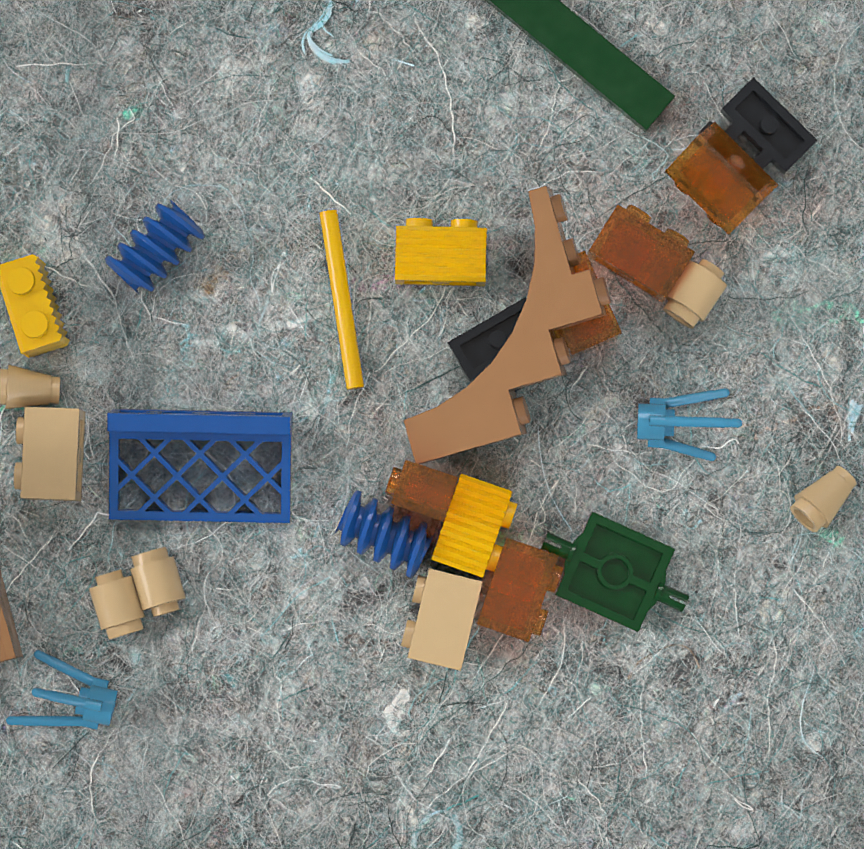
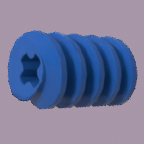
[105,199,206,295]
[335,490,436,578]

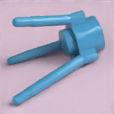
[637,388,742,461]
[6,650,118,730]

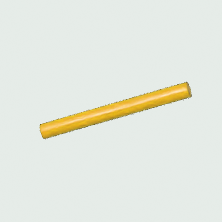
[319,210,364,390]

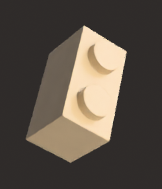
[14,407,86,502]
[401,568,483,671]

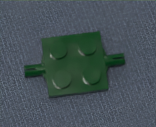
[540,512,690,632]

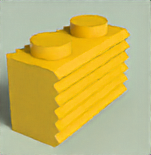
[395,218,487,287]
[0,254,70,358]
[431,473,518,578]

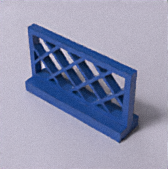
[107,409,293,523]

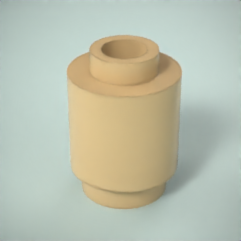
[663,259,727,329]
[130,547,186,617]
[89,570,145,640]

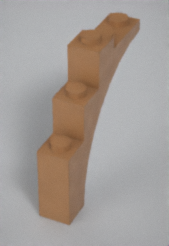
[404,186,611,464]

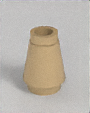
[0,364,60,410]
[790,466,857,532]

